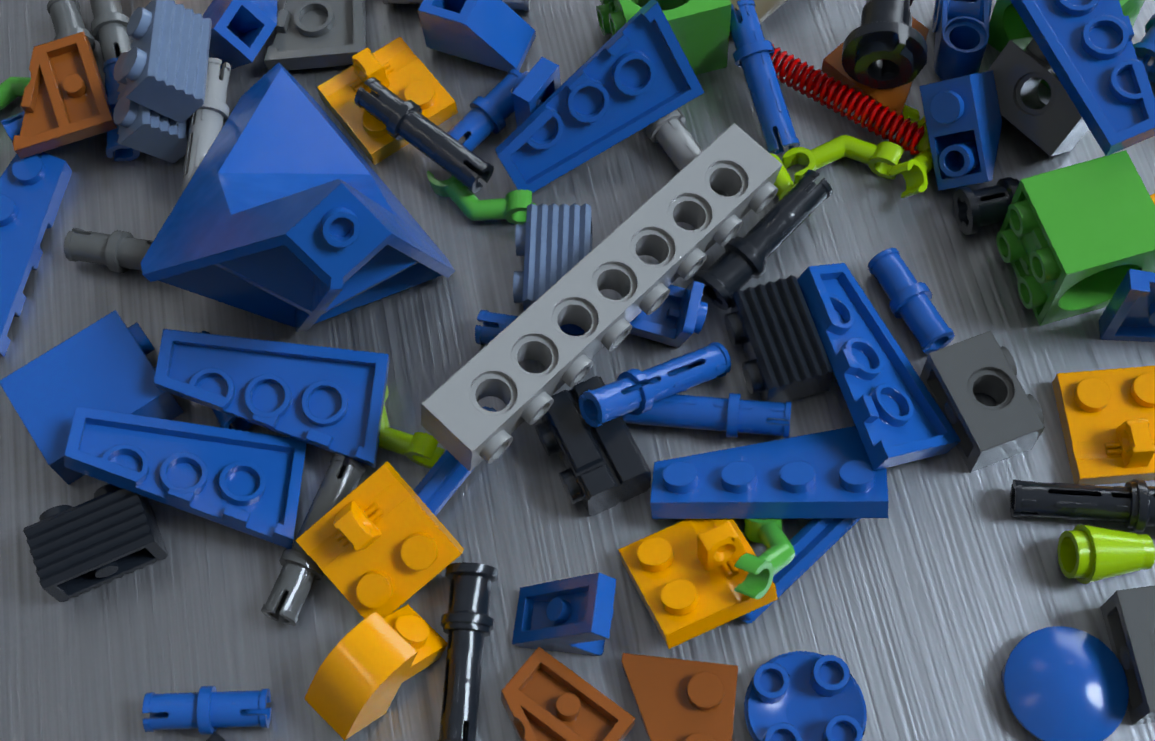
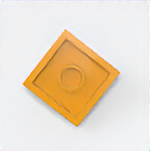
[317,37,458,165]
[1052,366,1155,485]
[295,461,464,619]
[618,519,778,649]

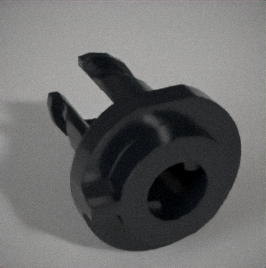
[842,0,928,89]

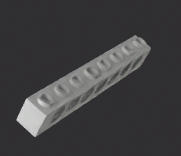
[421,123,783,472]

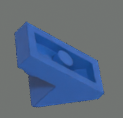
[512,572,617,656]

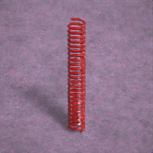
[771,44,925,155]

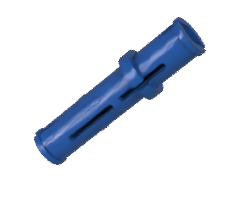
[730,0,800,155]
[579,342,731,428]
[622,393,791,438]

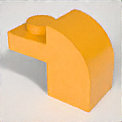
[304,604,448,741]

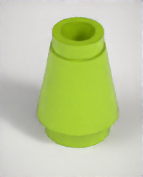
[1057,524,1155,584]

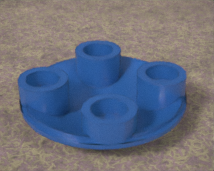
[1001,626,1129,741]
[744,651,867,741]

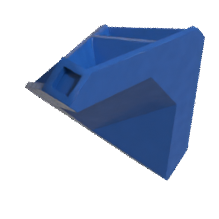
[141,62,455,332]

